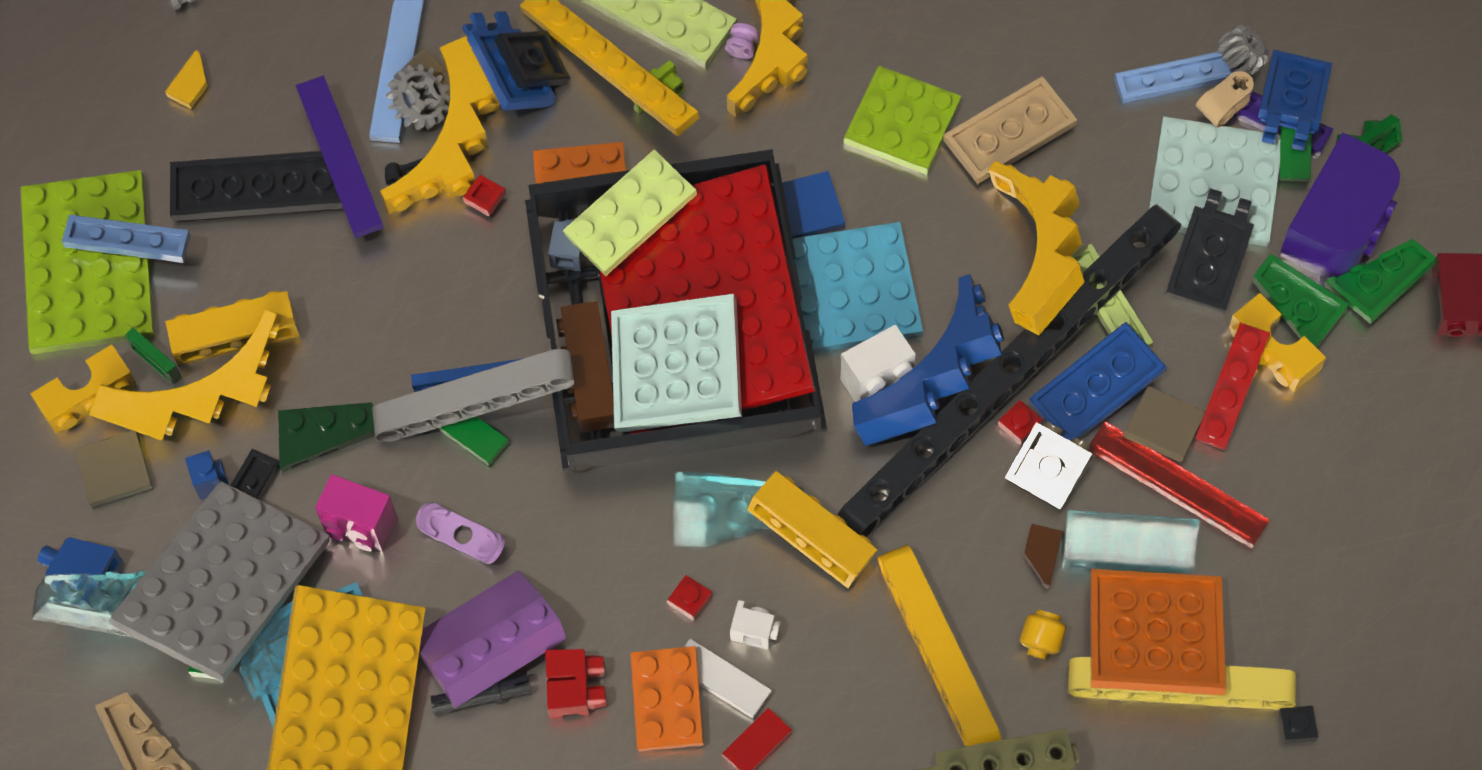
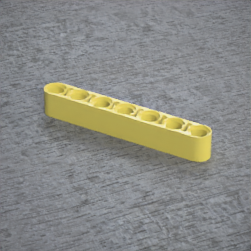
[1068,657,1296,710]

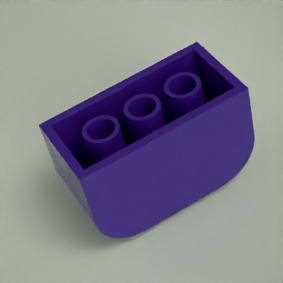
[1279,133,1400,278]

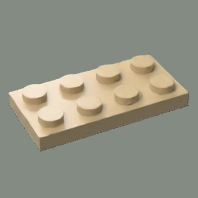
[943,76,1077,184]

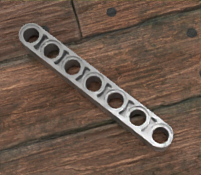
[372,349,574,442]

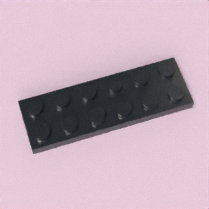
[170,151,343,221]

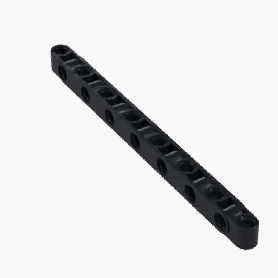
[837,204,1181,537]

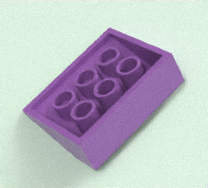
[419,570,567,708]

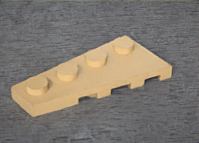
[95,692,193,770]

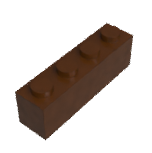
[556,301,614,433]

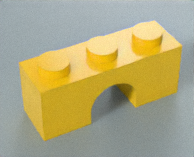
[1229,293,1326,393]
[30,344,137,434]

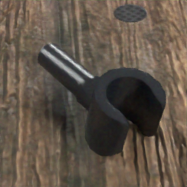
[385,158,423,186]

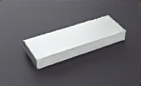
[684,639,772,720]

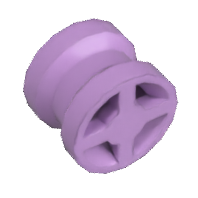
[725,23,760,59]

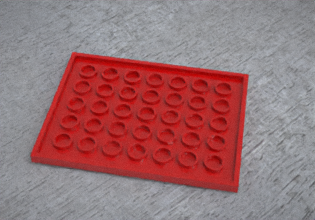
[600,164,815,434]

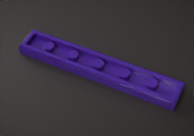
[296,75,384,238]

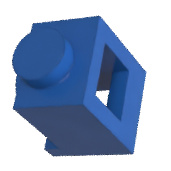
[185,450,229,500]

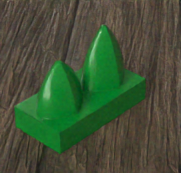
[1337,114,1403,153]

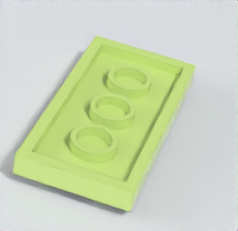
[563,149,697,276]

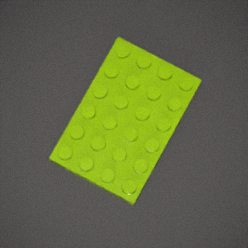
[20,170,155,354]

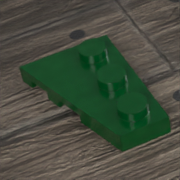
[278,402,375,473]

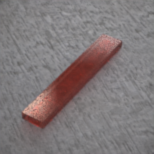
[1089,422,1270,549]

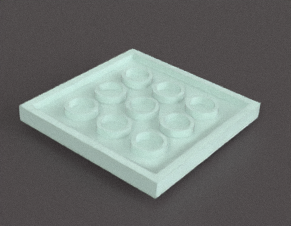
[1149,116,1280,247]
[611,294,742,433]

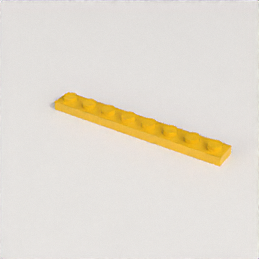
[520,0,700,137]

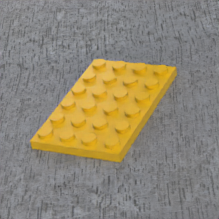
[267,585,425,770]

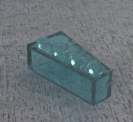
[32,570,148,638]

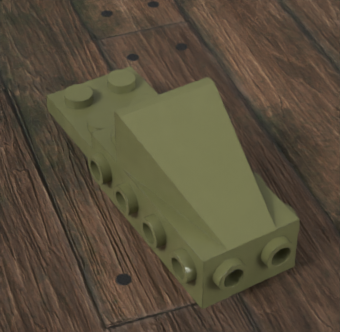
[915,728,1080,770]

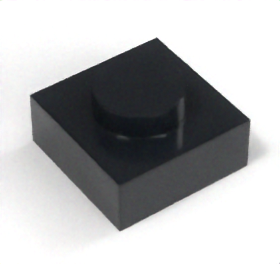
[1278,705,1318,744]

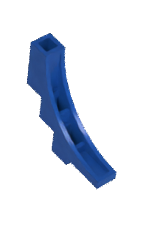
[852,274,1004,446]

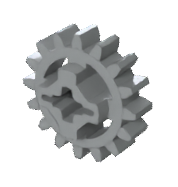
[386,64,450,130]

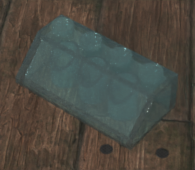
[1061,510,1199,575]

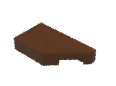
[1024,523,1063,589]

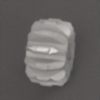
[1218,24,1269,75]

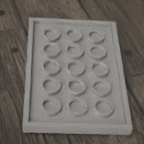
[110,481,330,682]

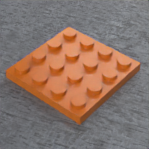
[1090,569,1226,695]

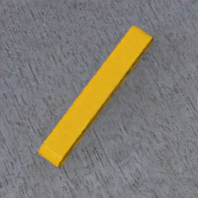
[877,544,1002,747]

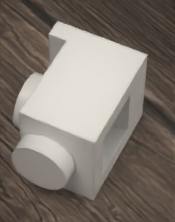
[730,600,781,650]

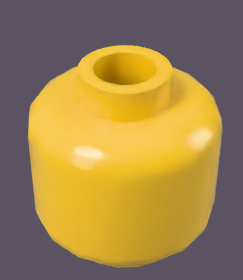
[1019,609,1066,660]

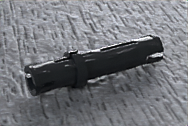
[430,673,531,716]

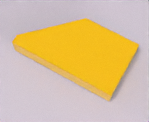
[165,50,208,109]

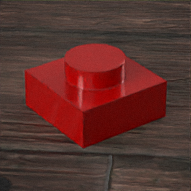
[463,175,506,217]
[998,400,1043,445]
[667,575,712,621]

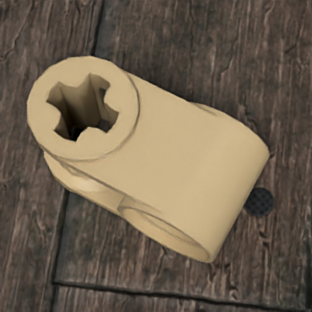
[1196,71,1254,128]

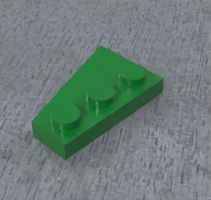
[1325,239,1436,324]
[1252,253,1349,348]

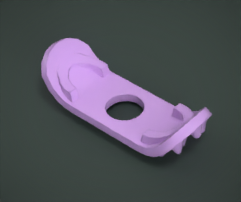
[416,502,505,564]

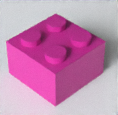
[315,474,398,552]

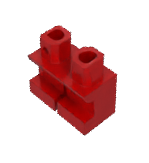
[545,649,606,720]

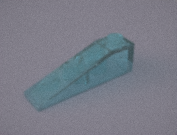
[673,472,803,547]

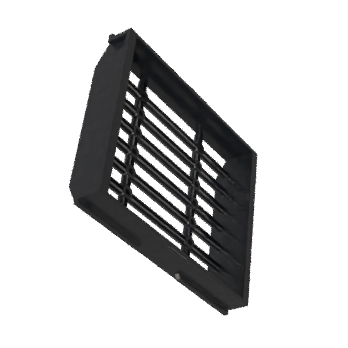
[525,149,827,471]

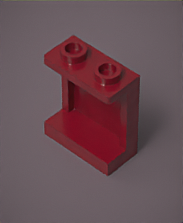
[1432,253,1482,337]

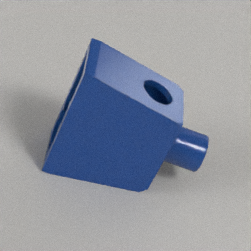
[37,537,123,613]

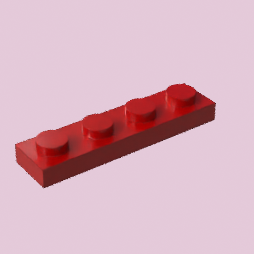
[1195,322,1270,451]

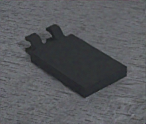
[1166,188,1254,313]

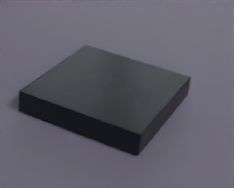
[495,31,571,88]

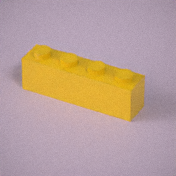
[165,291,299,367]
[747,471,878,588]

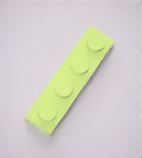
[1071,243,1154,348]

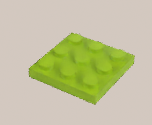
[844,65,962,175]

